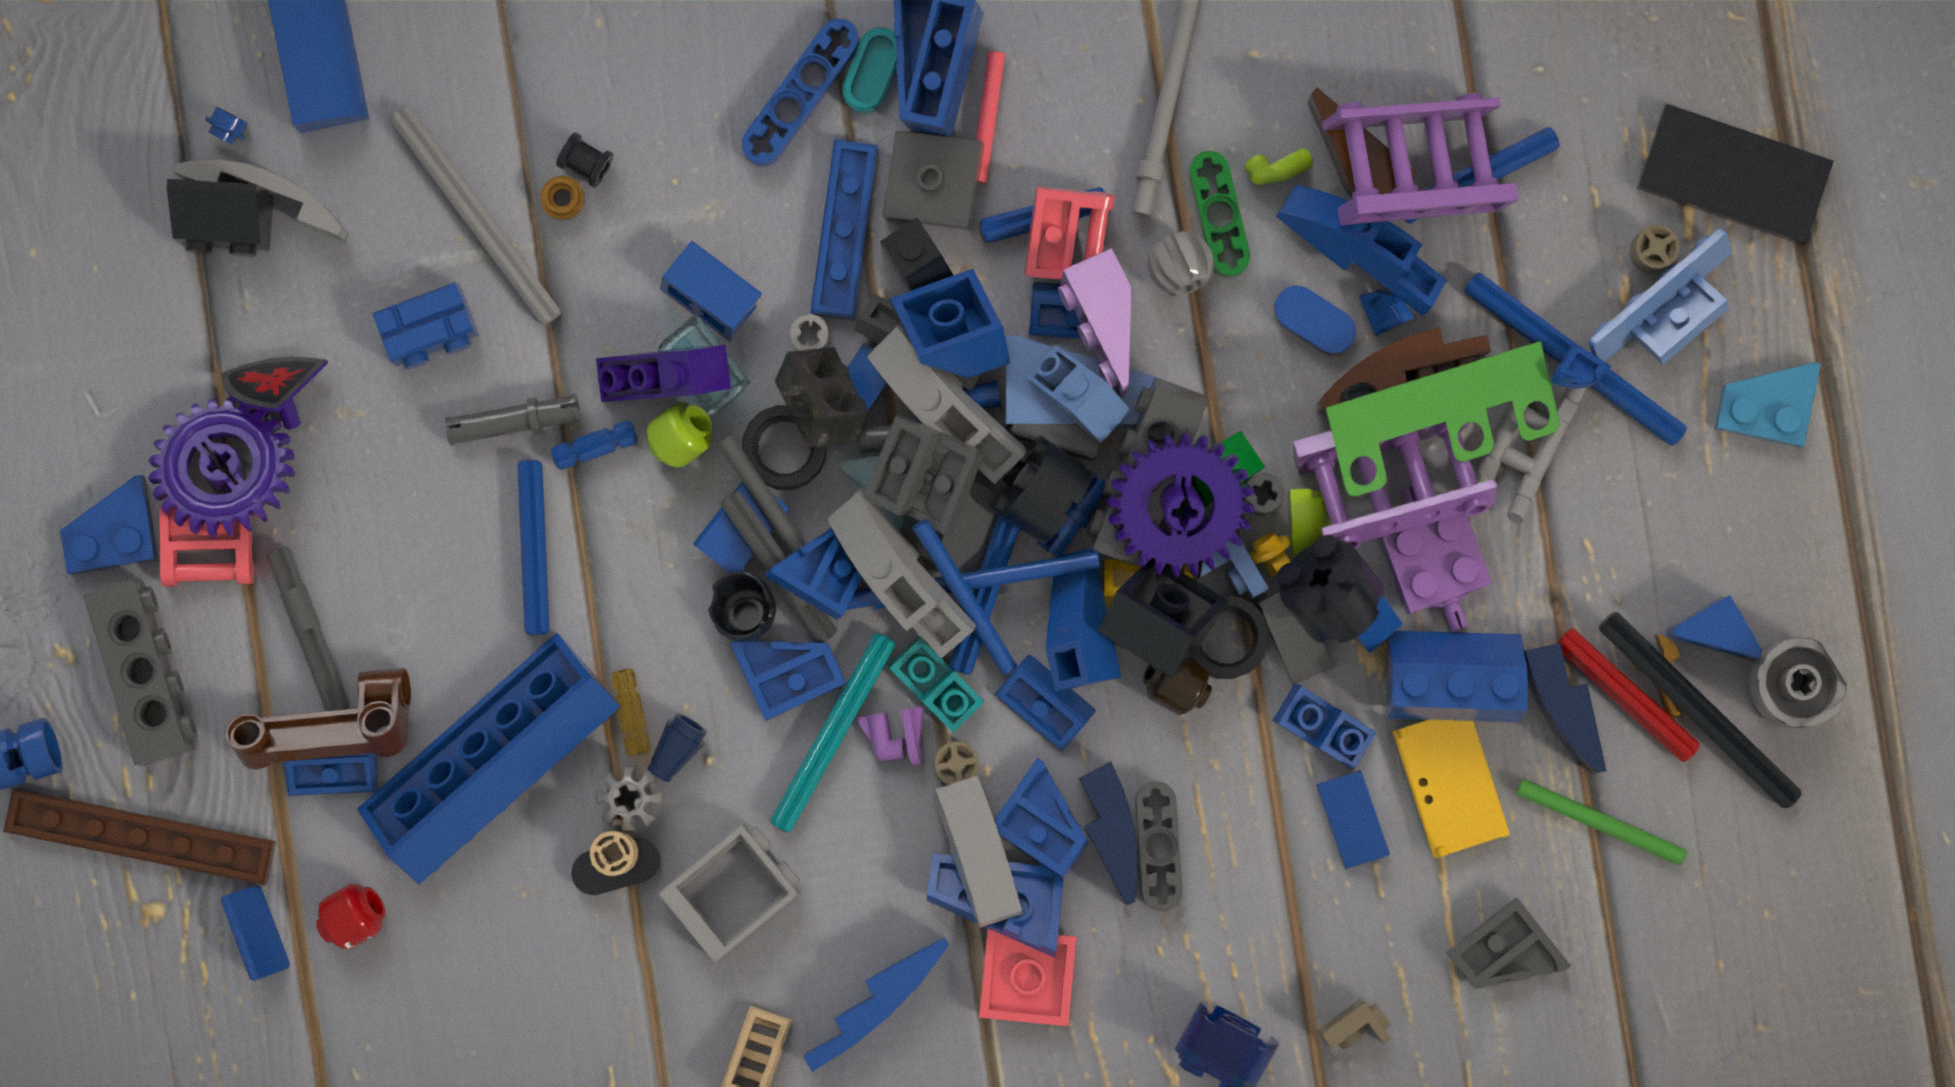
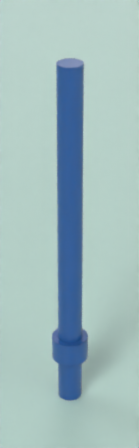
[846,551,1101,610]

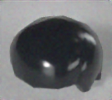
[708,571,776,642]

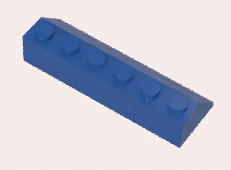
[357,633,621,884]

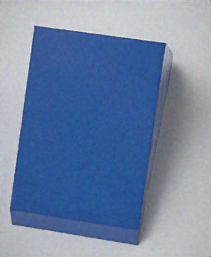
[1666,595,1762,660]

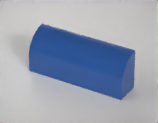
[268,0,370,133]

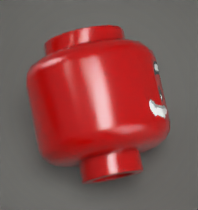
[316,883,386,949]

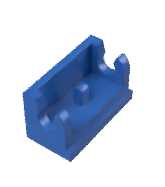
[660,240,762,342]

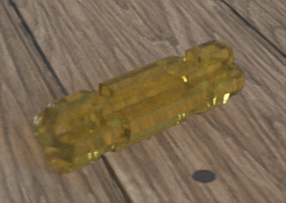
[610,668,650,756]

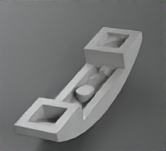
[173,160,348,242]

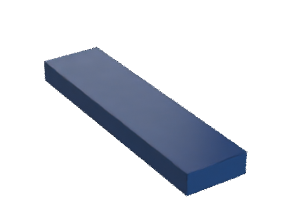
[810,139,878,320]

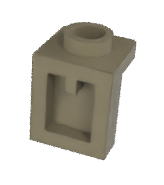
[1317,1000,1391,1049]

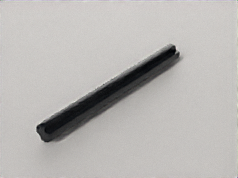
[1599,612,1802,808]

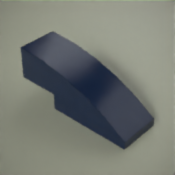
[1524,643,1607,773]
[1078,761,1137,906]

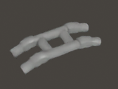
[1475,361,1587,523]

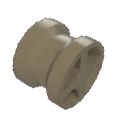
[1630,225,1679,273]
[935,742,979,785]

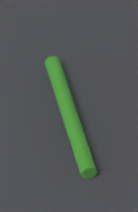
[1516,778,1687,866]

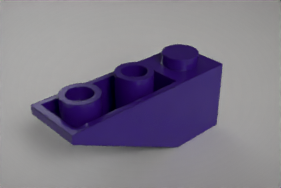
[596,345,731,402]

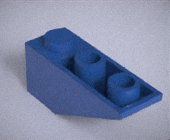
[1046,547,1122,692]

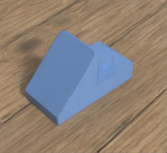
[1198,542,1269,600]

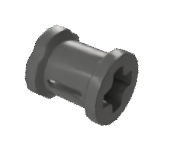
[1242,473,1284,516]

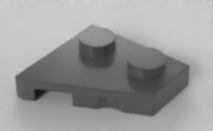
[1446,898,1571,989]

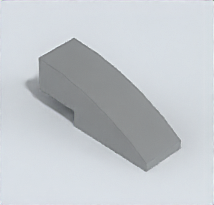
[934,776,1022,928]

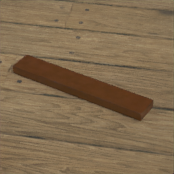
[3,788,276,885]

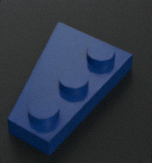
[926,853,1064,958]

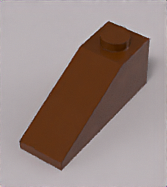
[1308,87,1418,201]

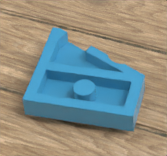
[1714,362,1821,448]

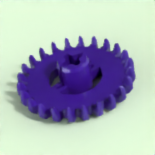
[148,397,295,538]
[1107,432,1255,578]

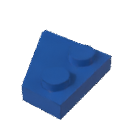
[60,475,158,575]
[765,527,862,620]
[730,641,847,721]
[994,757,1088,880]

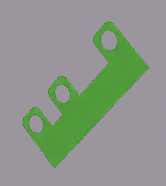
[1326,341,1559,496]

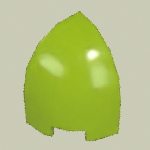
[1286,489,1331,560]

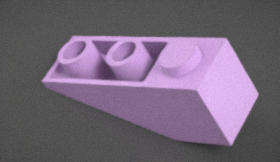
[1058,248,1131,398]

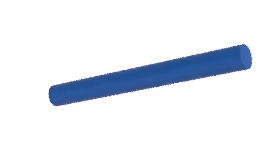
[912,519,1017,675]

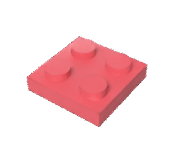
[979,929,1077,1026]

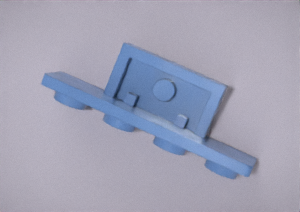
[1588,228,1732,365]

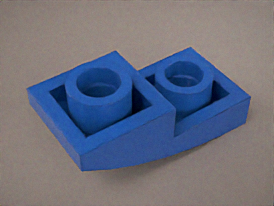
[1272,683,1377,770]

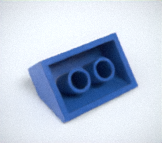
[1386,630,1528,723]

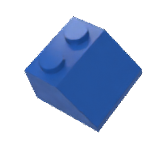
[890,269,1010,378]

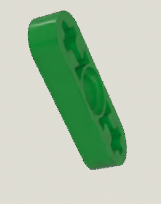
[1189,151,1250,278]

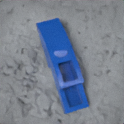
[1276,185,1447,316]

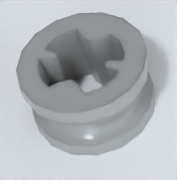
[789,314,830,356]

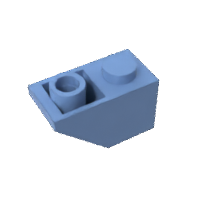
[1026,345,1131,443]

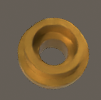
[540,176,585,220]

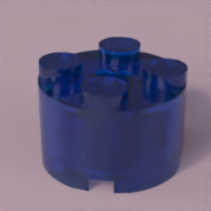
[1175,1000,1279,1087]

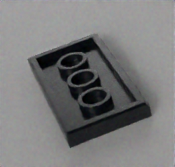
[1636,104,1834,245]

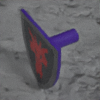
[221,357,328,429]

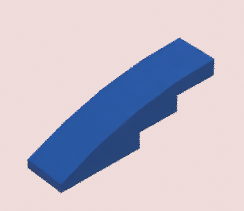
[803,937,949,1072]

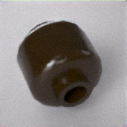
[1143,659,1212,715]

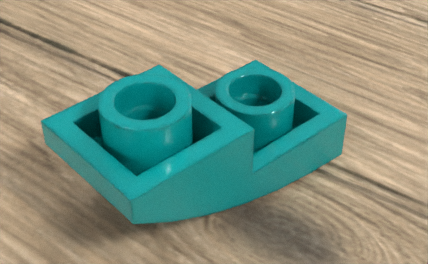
[887,635,984,733]

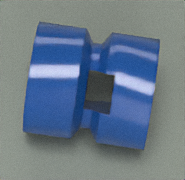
[0,718,63,790]

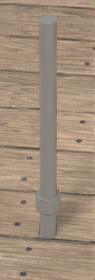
[1133,0,1199,217]

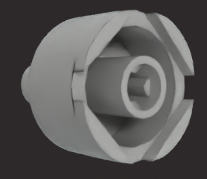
[1747,638,1848,728]

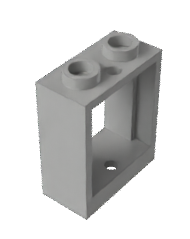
[658,825,800,963]

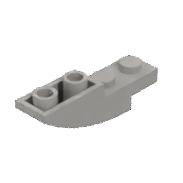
[867,324,1026,484]
[828,489,977,658]

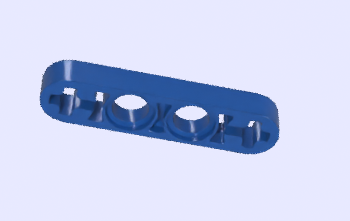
[742,19,859,167]

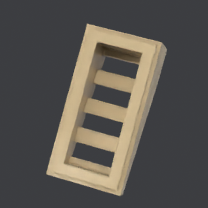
[721,1006,792,1087]

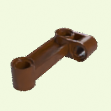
[226,668,411,770]

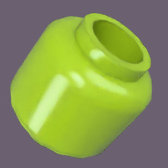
[647,402,713,468]

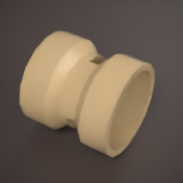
[590,831,639,876]

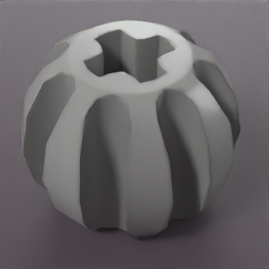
[1148,232,1214,296]
[596,765,662,831]

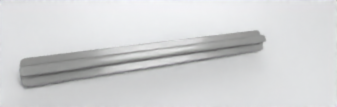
[390,106,561,326]

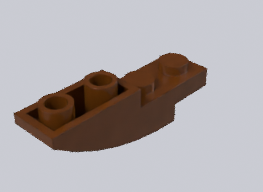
[1316,327,1491,412]

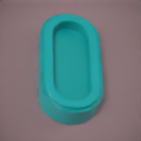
[842,27,898,114]

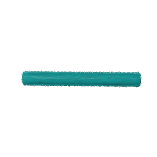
[770,633,895,833]

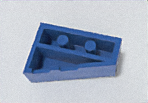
[893,0,984,137]

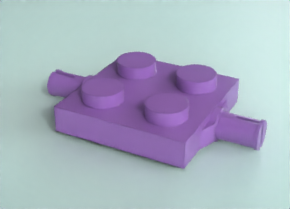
[1379,485,1492,632]

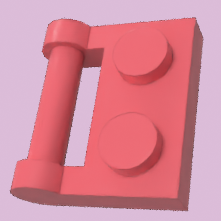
[1024,186,1115,280]
[159,506,254,587]

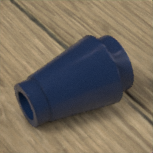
[647,713,707,782]

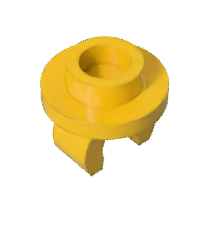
[1249,532,1291,577]

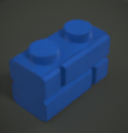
[373,282,479,370]

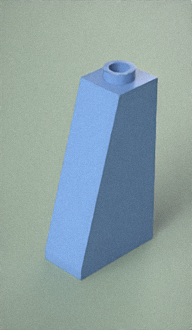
[1006,335,1166,428]

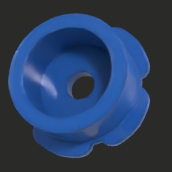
[205,107,248,144]

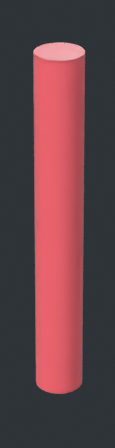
[975,51,1005,184]

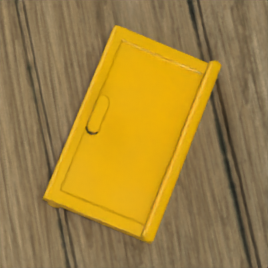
[1392,720,1510,859]

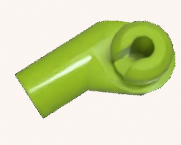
[1244,148,1313,185]

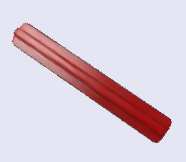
[1556,628,1700,762]

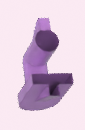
[857,707,925,767]

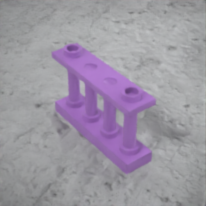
[1322,93,1519,225]
[1293,422,1497,549]

